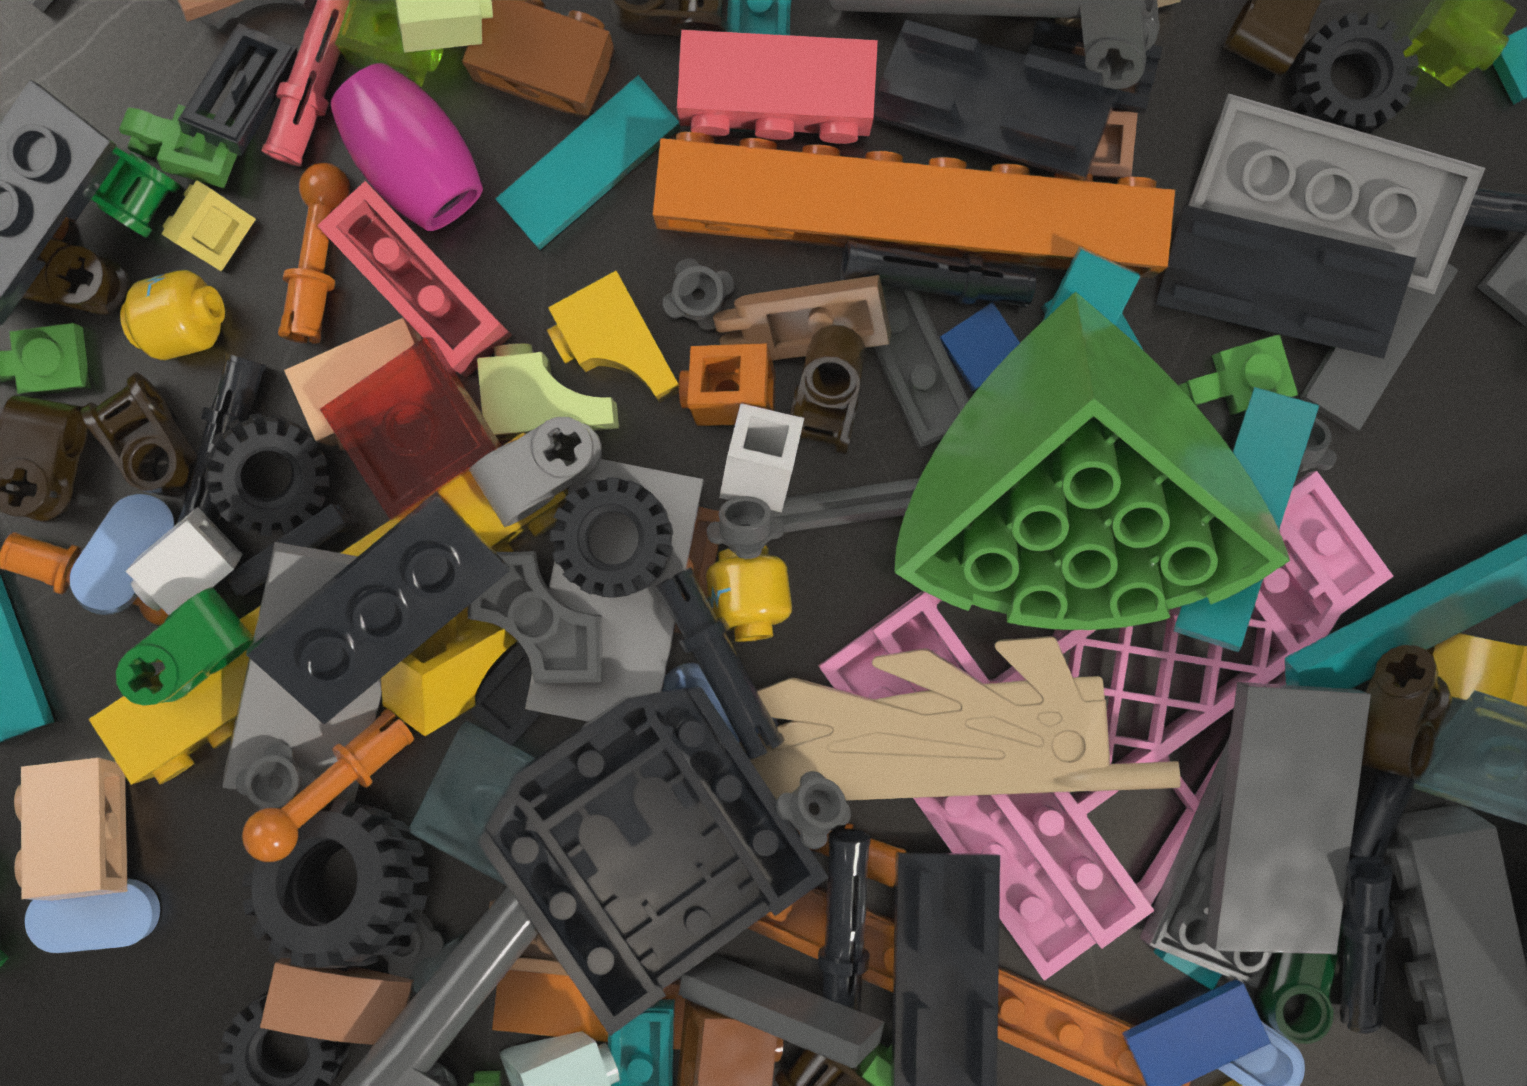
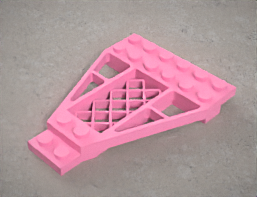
[818,471,1393,981]

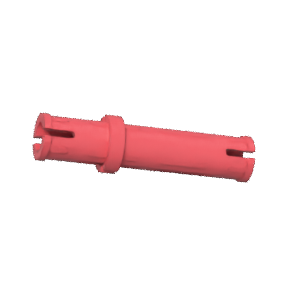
[261,0,359,167]

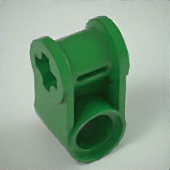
[91,147,181,238]
[116,587,254,706]

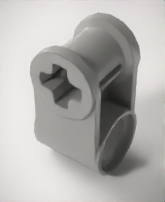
[469,417,602,527]

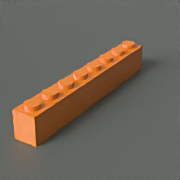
[653,132,1175,279]

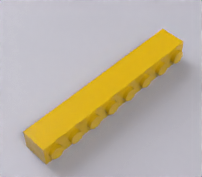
[89,432,568,785]

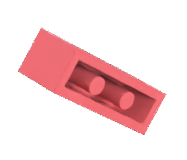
[677,30,878,144]
[317,181,512,378]

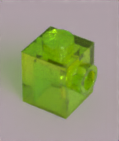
[335,0,444,88]
[1403,0,1517,87]

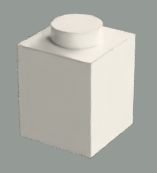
[719,403,804,512]
[126,507,243,615]

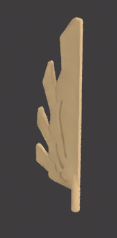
[738,636,1181,800]

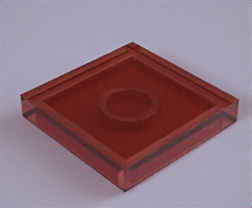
[320,337,502,520]

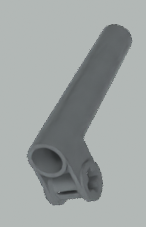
[829,0,1160,89]
[341,886,539,1086]

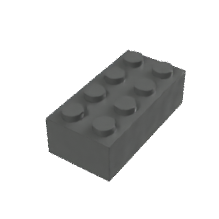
[1383,804,1527,1086]

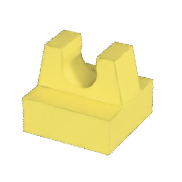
[162,180,256,272]

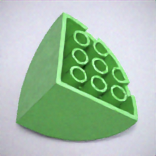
[895,291,1290,630]

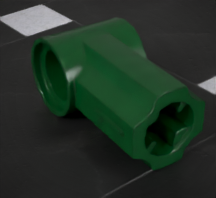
[1256,930,1343,1044]

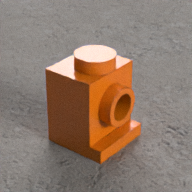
[679,343,776,426]

